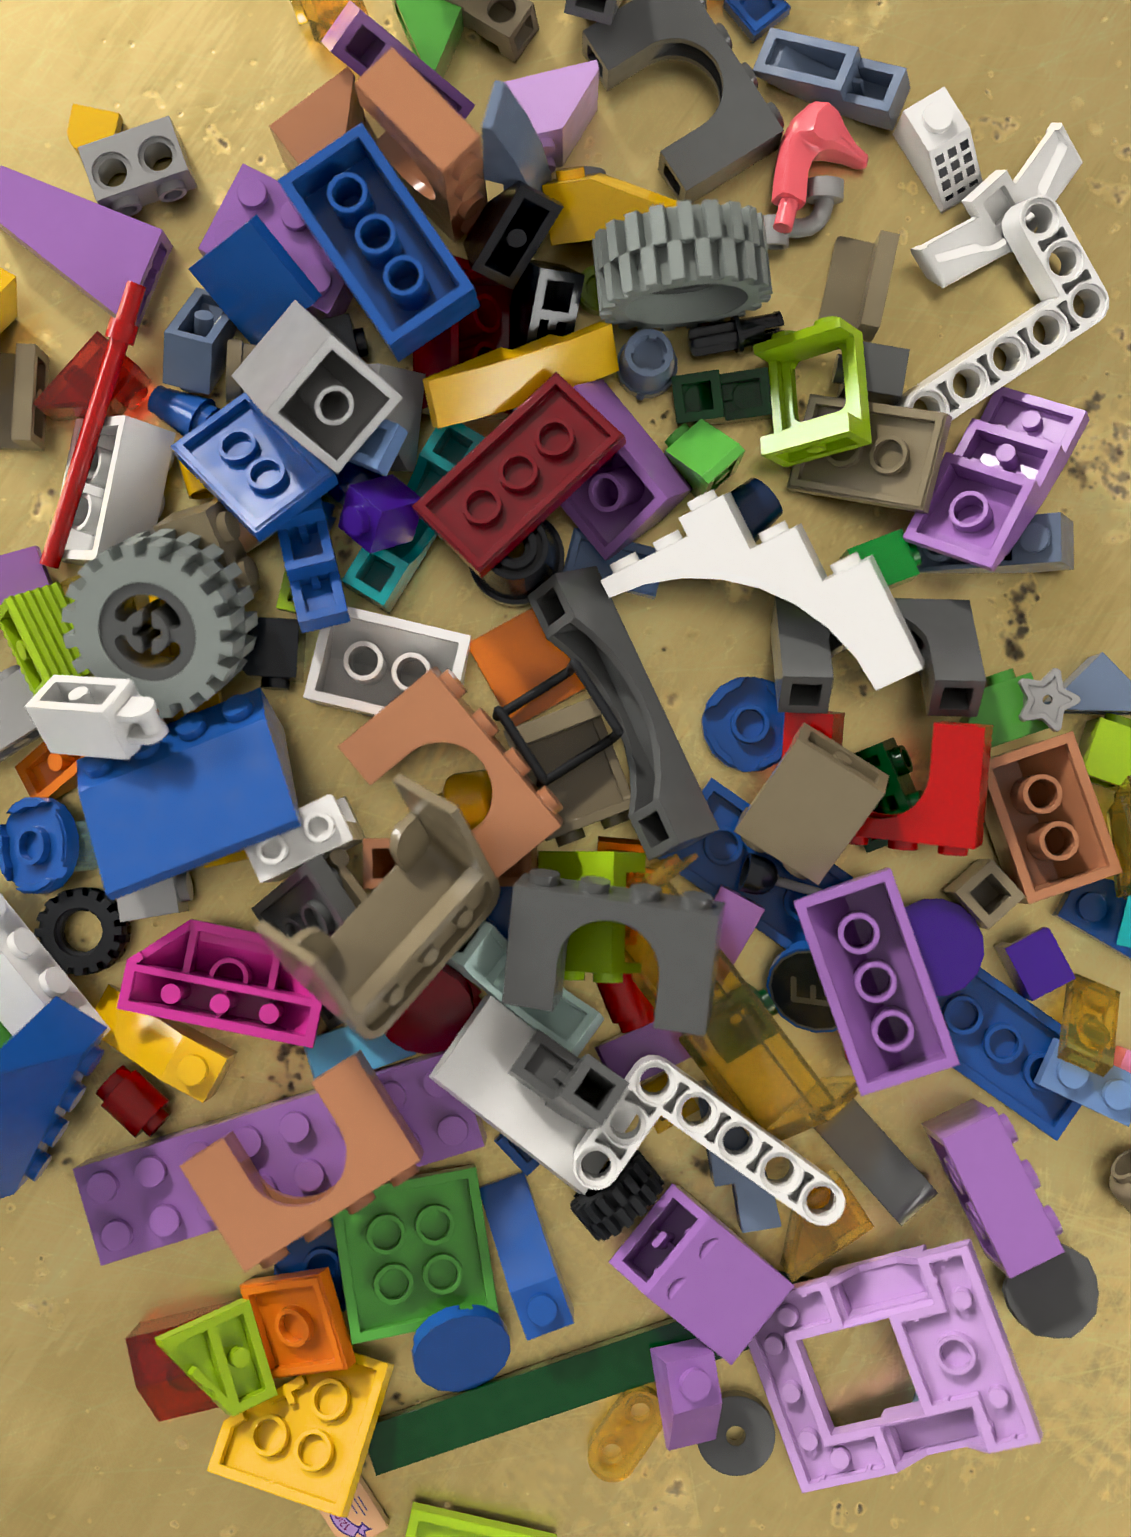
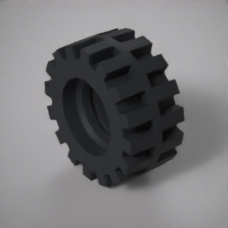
[34,887,131,976]

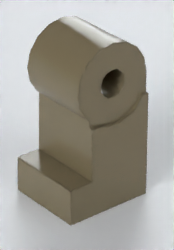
[444,0,539,62]

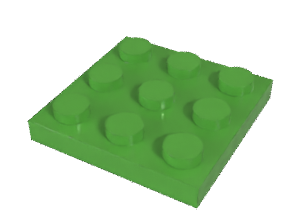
[332,1164,499,1345]

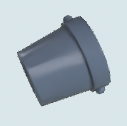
[616,329,677,401]

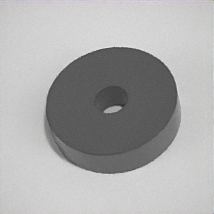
[698,1390,775,1476]

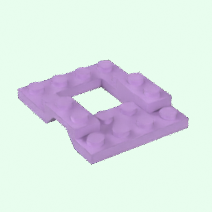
[748,1239,1043,1493]

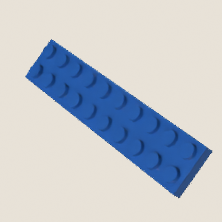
[657,778,1113,1141]

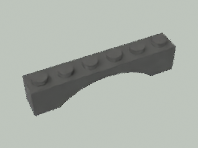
[527,566,719,861]

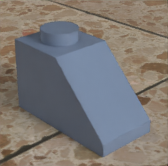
[163,287,236,395]

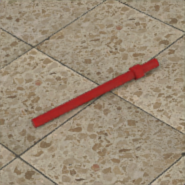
[39,280,146,569]

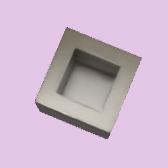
[943,859,1025,929]

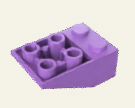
[609,1184,795,1365]

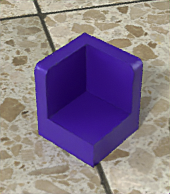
[994,927,1076,1001]

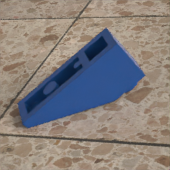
[479,1171,574,1341]

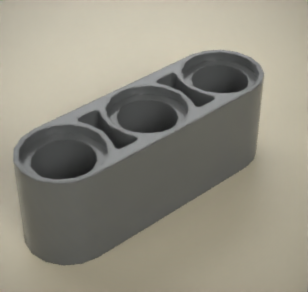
[806,1087,938,1226]

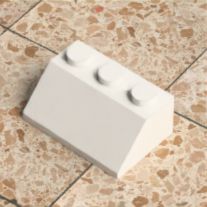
[60,415,176,566]
[303,606,472,717]

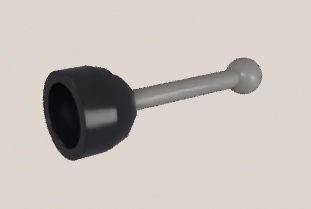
[738,853,823,895]

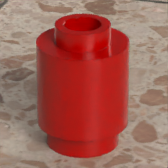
[596,956,656,1033]
[96,1065,170,1138]

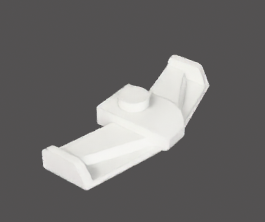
[910,123,1083,288]

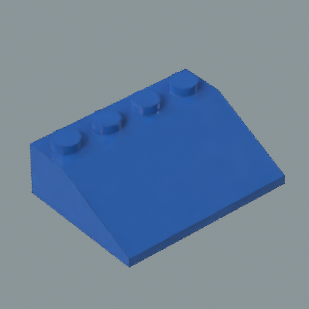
[77,687,302,901]
[0,996,108,1199]

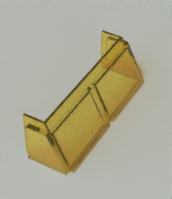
[624,853,858,1141]

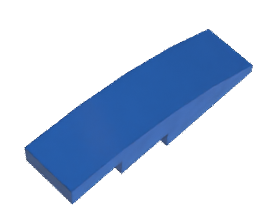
[277,497,351,633]

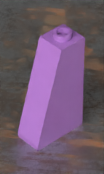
[0,165,173,327]

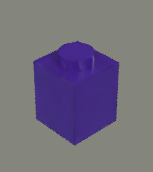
[338,474,421,554]

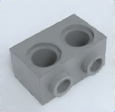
[77,116,197,216]

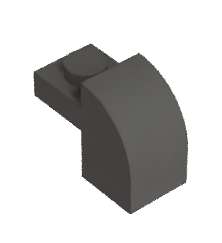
[508,1030,630,1129]

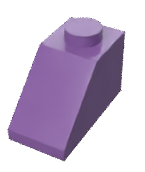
[650,1338,722,1451]

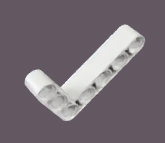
[895,195,1109,420]
[573,1055,845,1226]

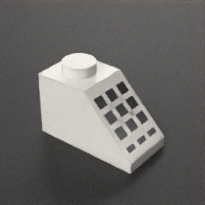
[893,86,983,214]

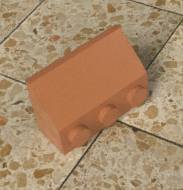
[985,731,1123,904]

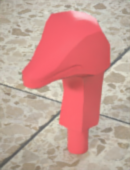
[771,101,869,234]

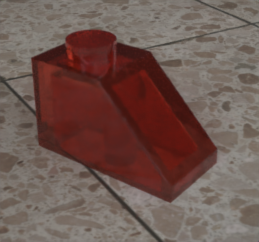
[33,331,152,421]

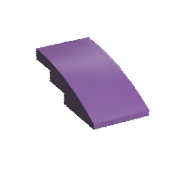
[903,387,1089,572]

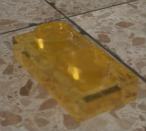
[1057,973,1120,1077]

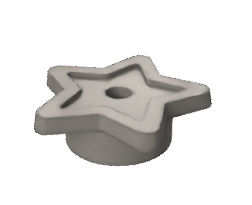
[1018,668,1081,732]

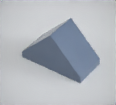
[1043,652,1131,715]

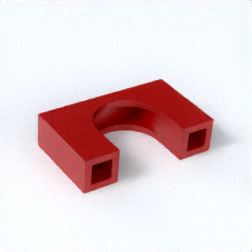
[781,711,993,856]

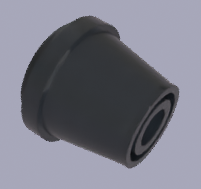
[469,519,565,607]

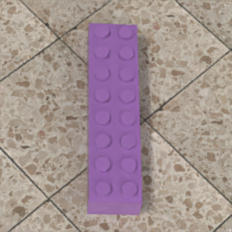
[73,1050,487,1266]

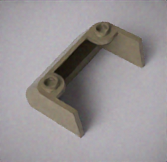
[255,773,500,1040]

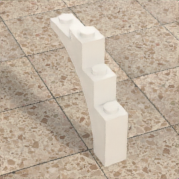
[600,489,925,690]

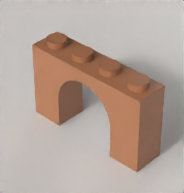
[354,47,488,243]
[337,666,564,878]
[179,1049,424,1272]

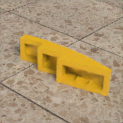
[422,321,619,428]

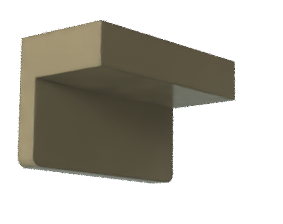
[818,230,900,341]
[0,343,49,451]

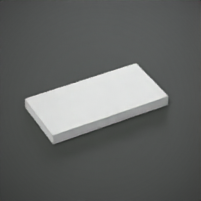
[428,995,636,1195]

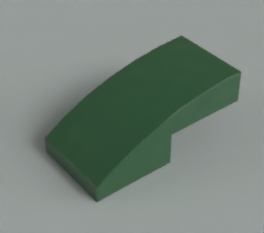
[671,367,772,426]

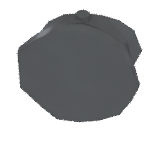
[1002,1243,1099,1338]

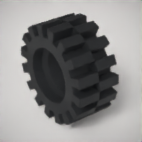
[570,1150,664,1241]

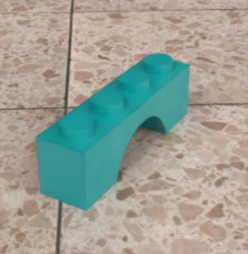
[341,423,485,613]

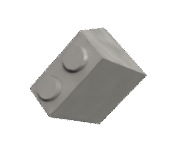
[231,300,403,474]

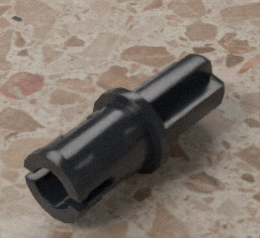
[687,311,785,357]

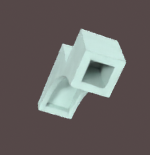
[446,920,604,1057]

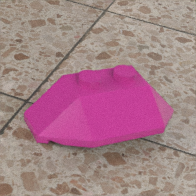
[116,919,323,1048]

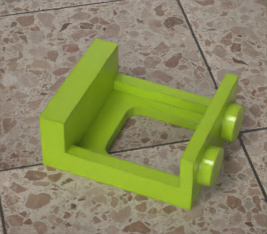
[753,316,872,468]

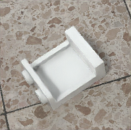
[245,795,366,883]

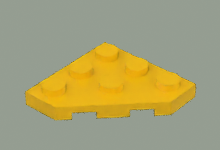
[207,1352,394,1517]

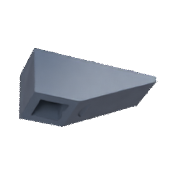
[916,512,1074,573]

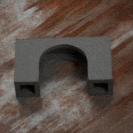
[582,0,784,203]
[770,596,986,717]
[502,869,725,1036]

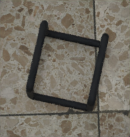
[492,658,624,789]

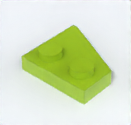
[155,1298,278,1417]

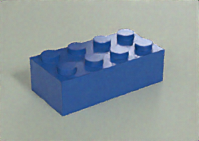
[277,123,480,362]

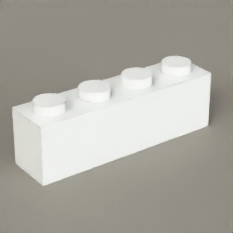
[0,893,111,1037]

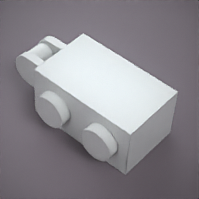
[24,675,168,760]

